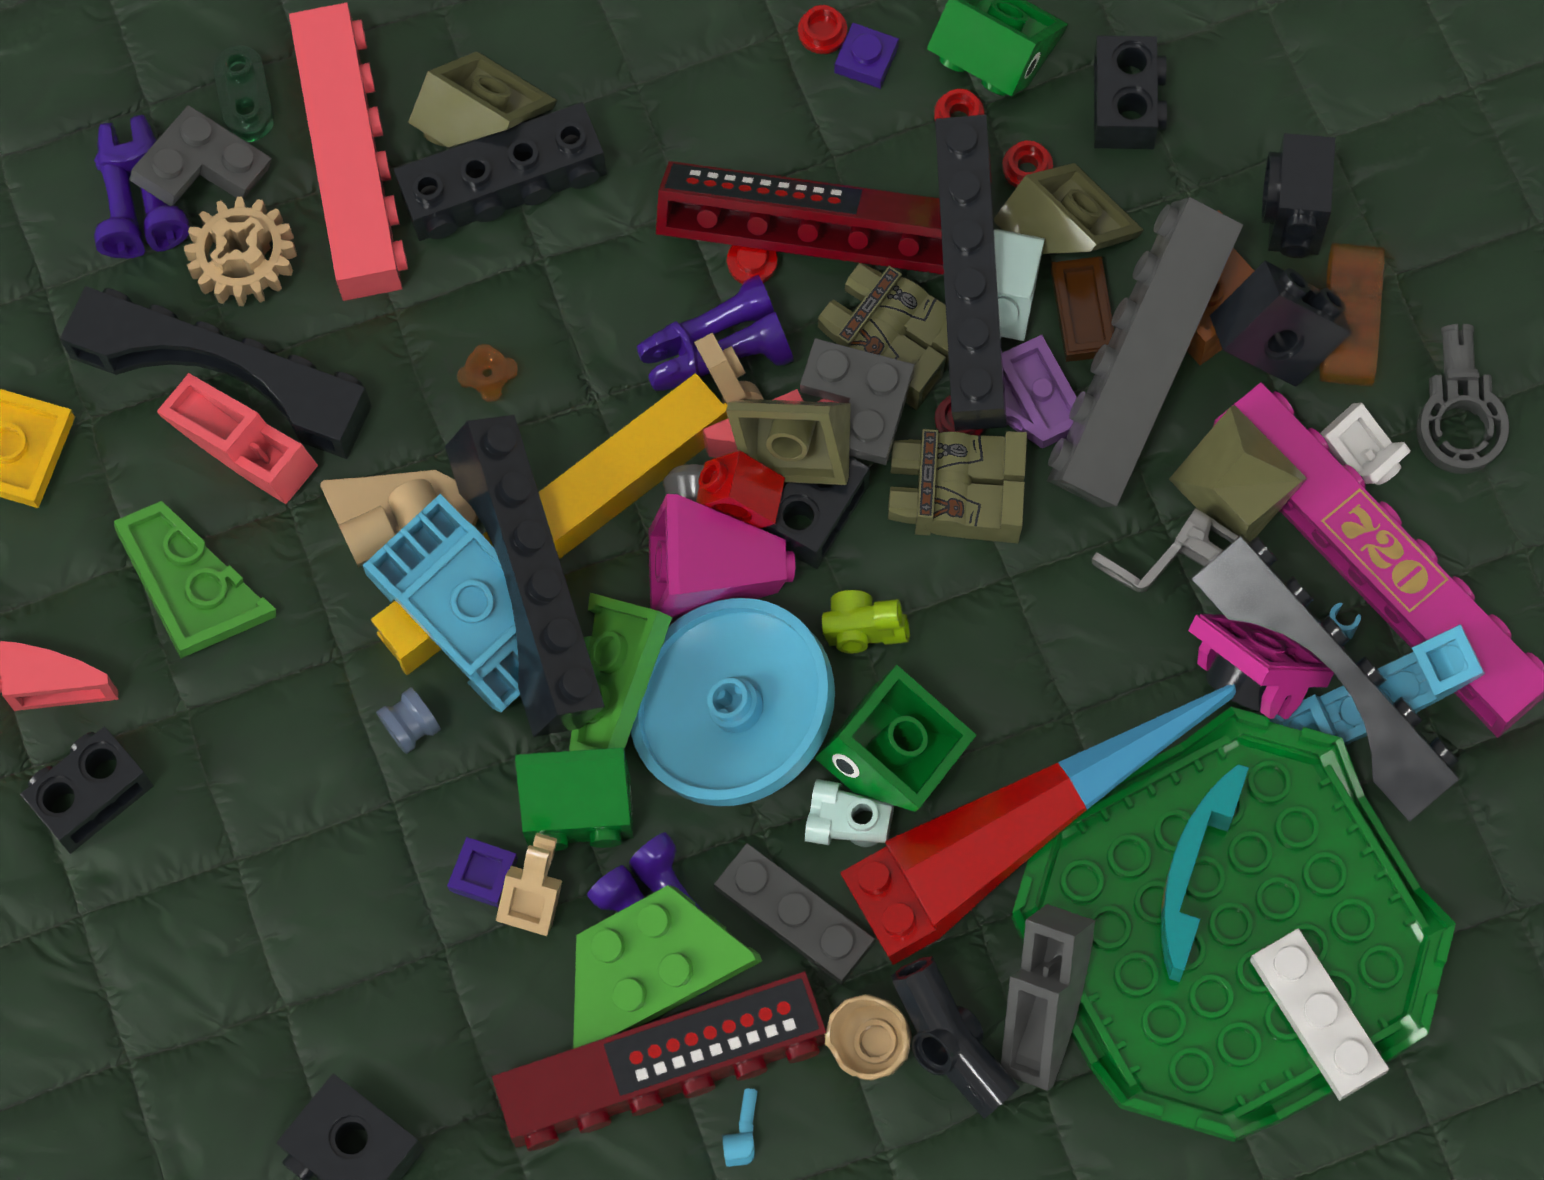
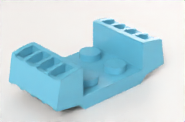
[363,494,520,712]

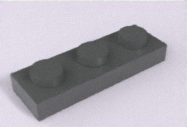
[714,843,875,985]

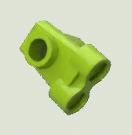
[822,590,910,653]

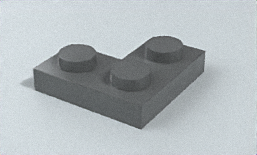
[130,105,272,206]
[800,338,915,465]

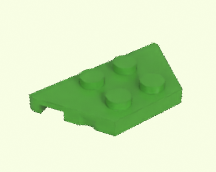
[573,885,762,1048]

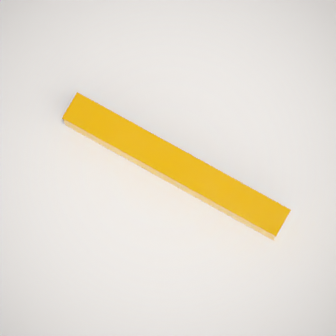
[371,373,728,675]

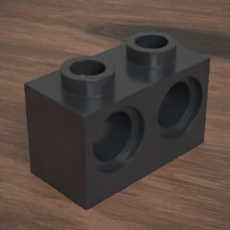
[1094,36,1167,149]
[763,456,870,569]
[20,726,154,854]

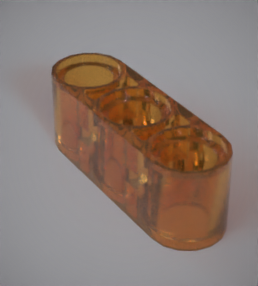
[1320,242,1385,387]

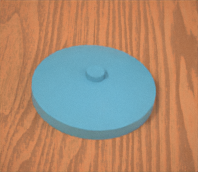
[631,598,835,806]

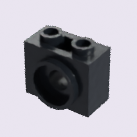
[1262,133,1336,258]
[1210,261,1352,387]
[276,1073,425,1180]

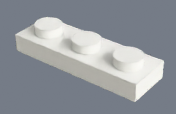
[1250,928,1389,1101]

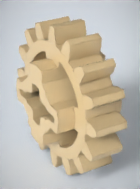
[184,197,297,306]

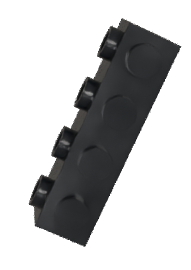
[394,102,607,241]

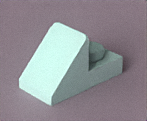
[994,229,1045,341]

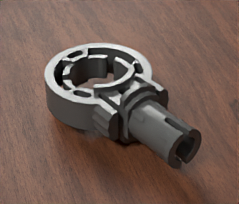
[1416,324,1509,474]

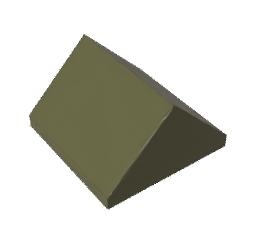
[726,399,851,485]

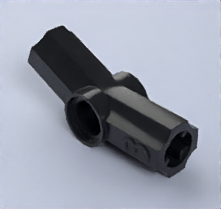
[891,956,1020,1119]

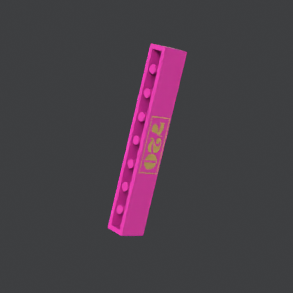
[1213,382,1544,738]

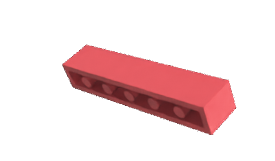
[289,3,408,301]

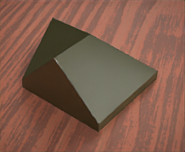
[1169,405,1307,543]

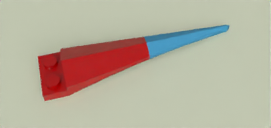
[840,684,1236,965]

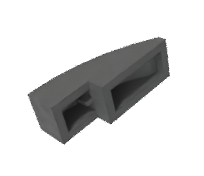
[1001,904,1096,1091]

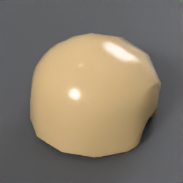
[825,994,912,1081]

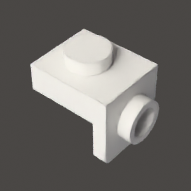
[1320,403,1411,485]

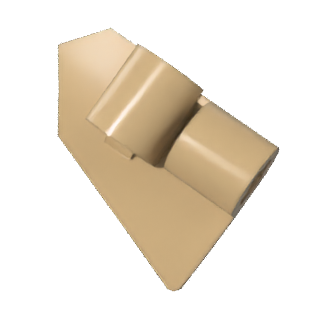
[320,470,478,567]

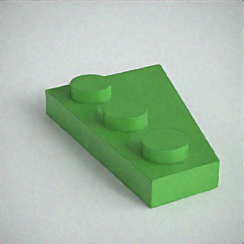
[114,501,276,659]
[569,593,672,751]

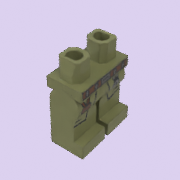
[818,263,949,410]
[888,429,1027,544]

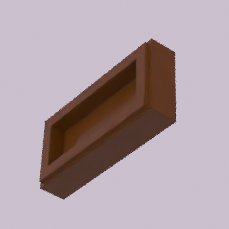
[1050,256,1114,362]

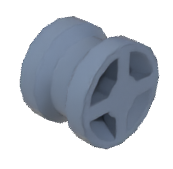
[376,687,441,754]

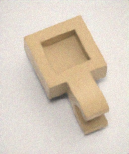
[694,333,764,405]
[496,833,562,936]

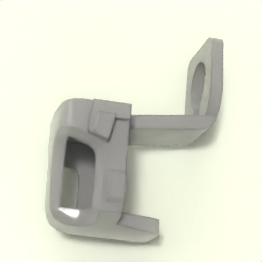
[1092,508,1239,592]

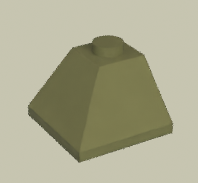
[408,51,557,148]
[994,163,1143,254]

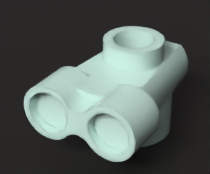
[805,779,894,847]

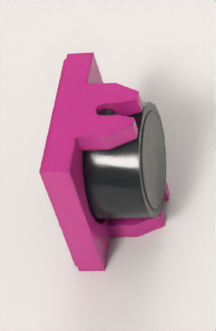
[1188,614,1334,719]

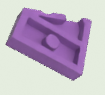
[1002,335,1077,449]

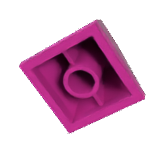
[649,494,795,625]

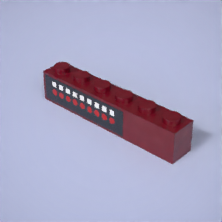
[656,161,944,275]
[492,971,826,1151]

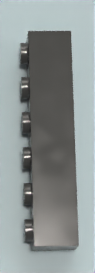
[1047,197,1243,508]

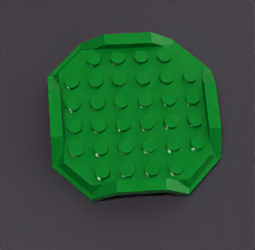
[1012,707,1456,1142]

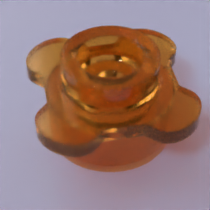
[457,344,518,402]

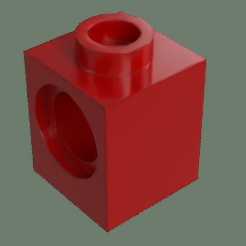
[696,450,785,529]

